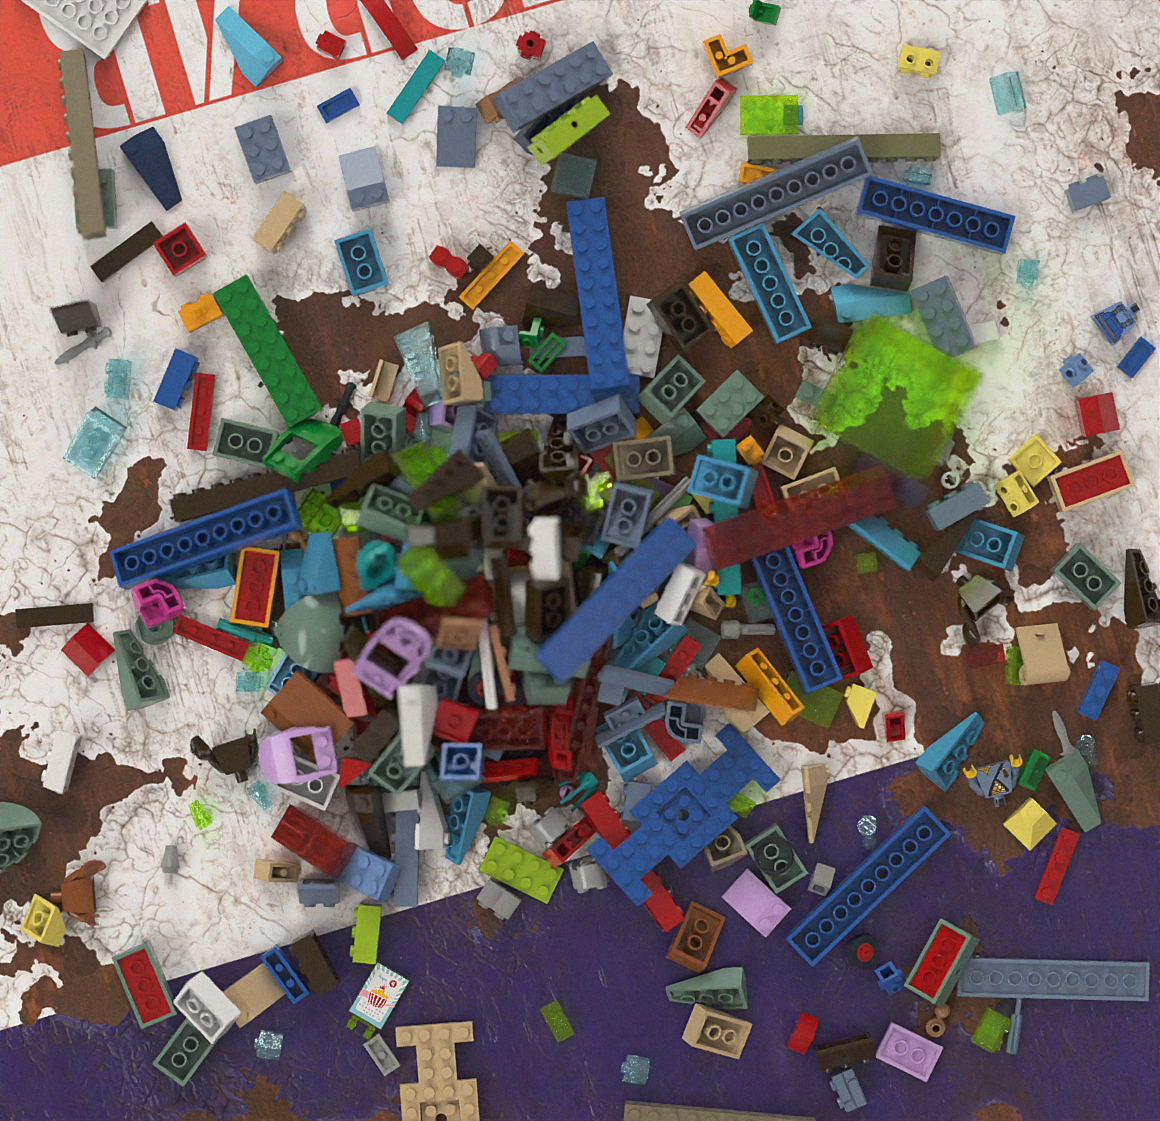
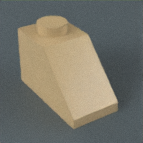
[253,859,300,883]

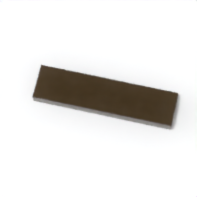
[90,221,163,282]
[491,557,516,636]
[15,603,94,628]

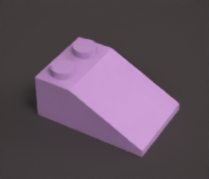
[721,869,791,937]

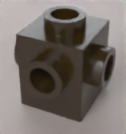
[750,394,785,430]

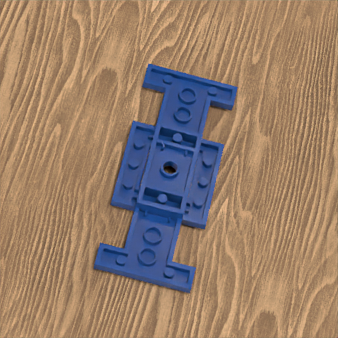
[586,723,781,908]

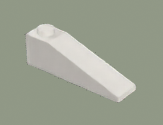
[397,685,438,767]
[415,770,450,850]

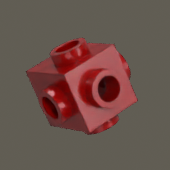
[516,31,546,61]

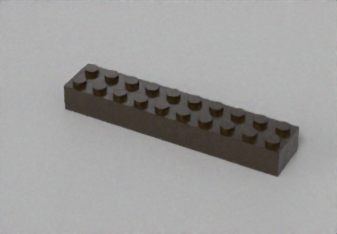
[169,448,362,522]

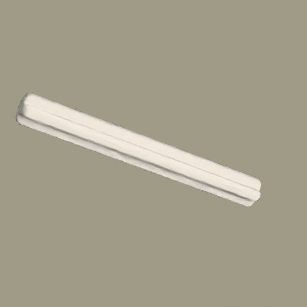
[476,613,497,710]

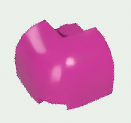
[785,520,833,568]
[131,579,185,628]

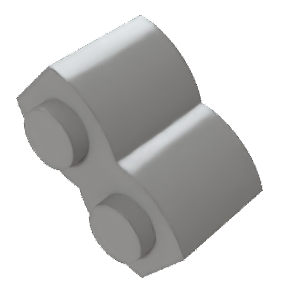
[476,878,521,920]

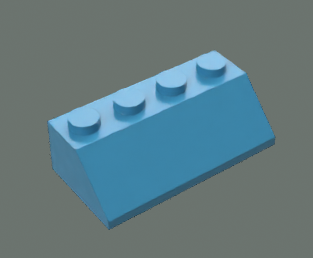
[844,505,921,571]

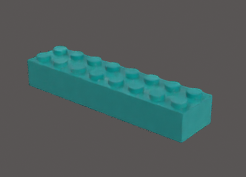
[707,439,741,595]

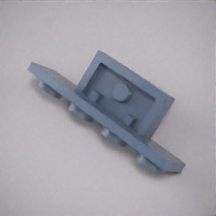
[594,696,666,748]

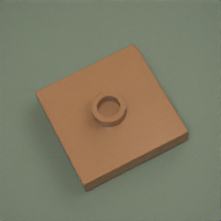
[436,618,482,650]

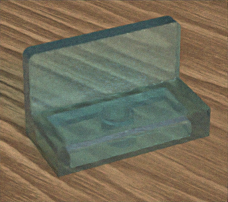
[989,71,1027,115]

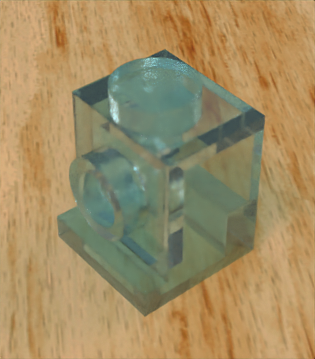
[1016,259,1040,288]
[236,671,265,692]

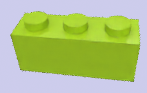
[350,903,382,964]

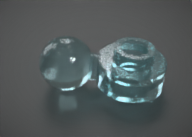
[1075,735,1100,768]
[857,815,878,850]

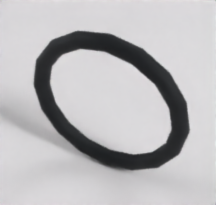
[754,835,794,876]

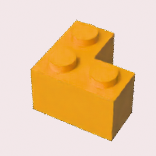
[702,34,753,80]

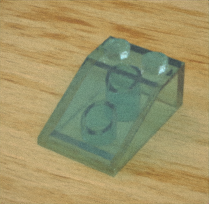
[63,406,128,479]

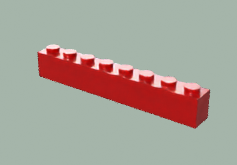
[578,791,685,932]

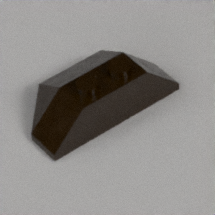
[406,514,481,563]

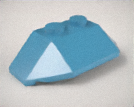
[281,549,312,611]

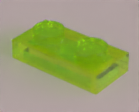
[540,999,575,1043]

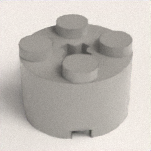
[529,806,573,850]
[569,856,611,893]

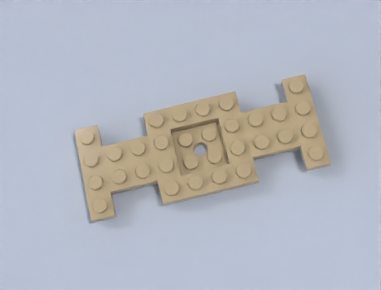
[395,1021,480,1121]

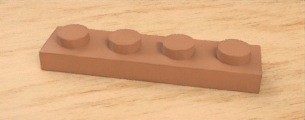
[488,624,517,702]

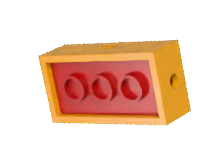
[230,547,281,628]

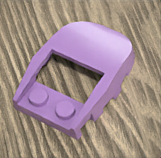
[352,618,431,699]
[258,726,339,784]

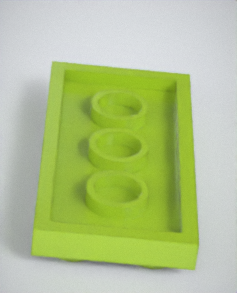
[478,835,564,904]

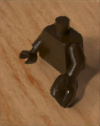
[522,470,589,520]
[956,575,1014,647]
[190,729,259,783]

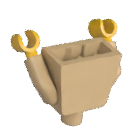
[690,571,736,620]

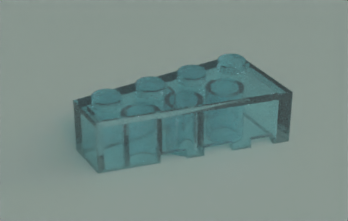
[393,321,443,407]

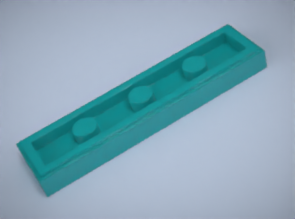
[386,50,446,125]

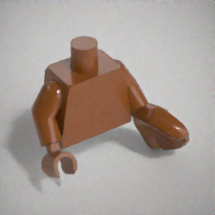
[51,860,107,926]

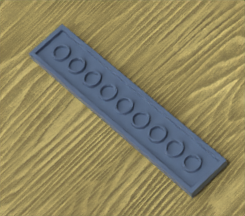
[956,957,1150,1001]

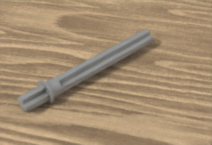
[614,476,691,557]

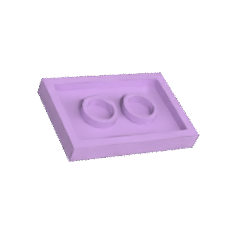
[875,1022,943,1082]

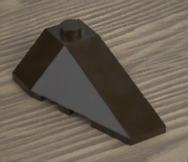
[522,285,582,328]
[539,415,579,486]
[325,450,409,509]
[515,776,555,805]
[344,785,391,858]

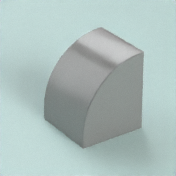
[807,863,835,896]

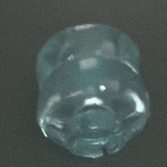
[903,165,932,190]

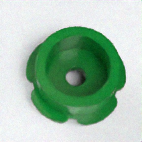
[747,587,765,606]

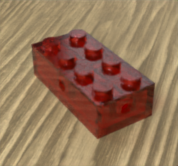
[271,804,358,879]

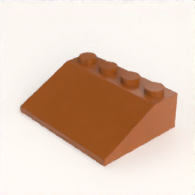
[260,670,356,764]
[665,673,759,711]

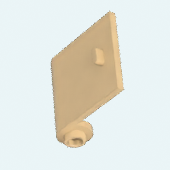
[1015,623,1070,685]

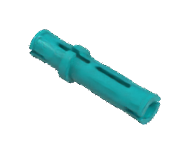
[216,618,275,647]

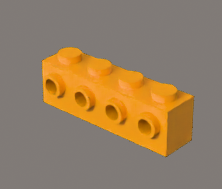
[686,271,753,348]
[735,648,805,726]

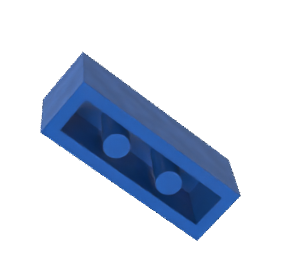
[153,348,200,411]
[1075,660,1120,721]
[260,944,311,1004]

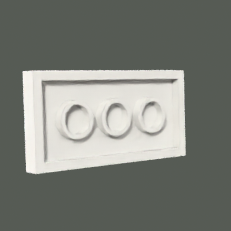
[623,296,663,378]

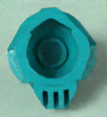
[356,540,397,591]

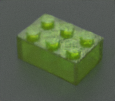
[395,547,466,606]

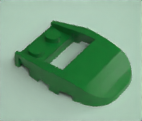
[263,419,344,482]

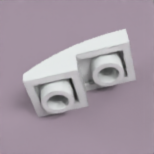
[969,320,1000,344]

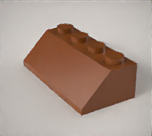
[332,534,373,617]

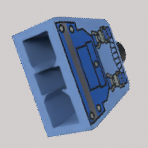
[1090,301,1140,346]

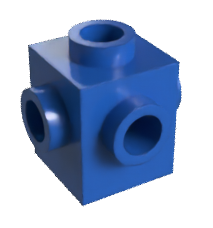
[874,961,905,996]

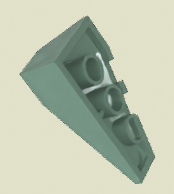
[666,967,748,1010]

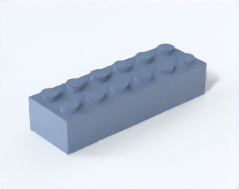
[493,41,613,133]

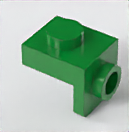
[749,0,781,26]
[518,317,545,348]

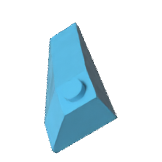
[215,6,283,88]
[830,284,912,324]

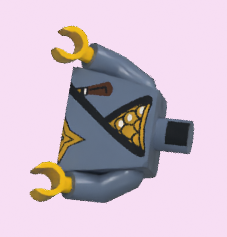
[963,754,1022,807]

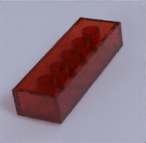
[377,575,493,653]

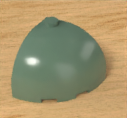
[274,591,344,673]
[0,802,41,873]

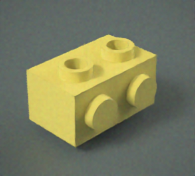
[897,44,941,79]
[994,469,1039,517]

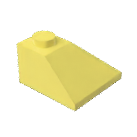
[844,683,877,729]
[1003,797,1057,851]
[20,894,66,947]

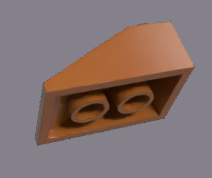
[665,901,726,973]

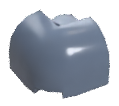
[479,325,522,367]
[665,699,705,744]

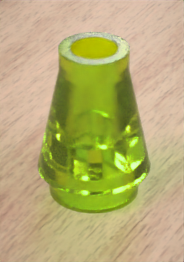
[188,800,213,830]

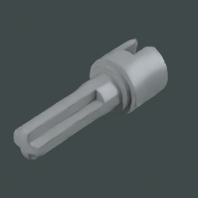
[721,620,775,639]

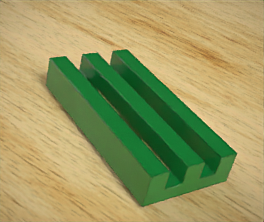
[527,332,567,373]

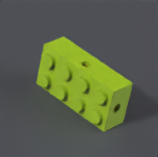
[528,95,610,165]

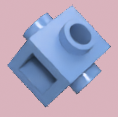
[1059,353,1094,387]

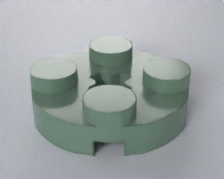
[135,614,174,645]

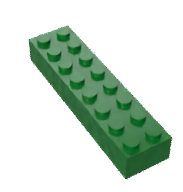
[213,274,324,428]

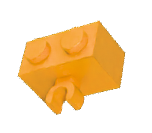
[178,293,224,333]

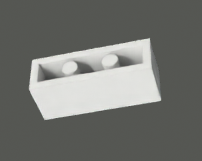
[529,518,562,580]
[654,562,706,625]

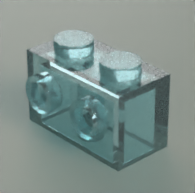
[104,359,132,400]

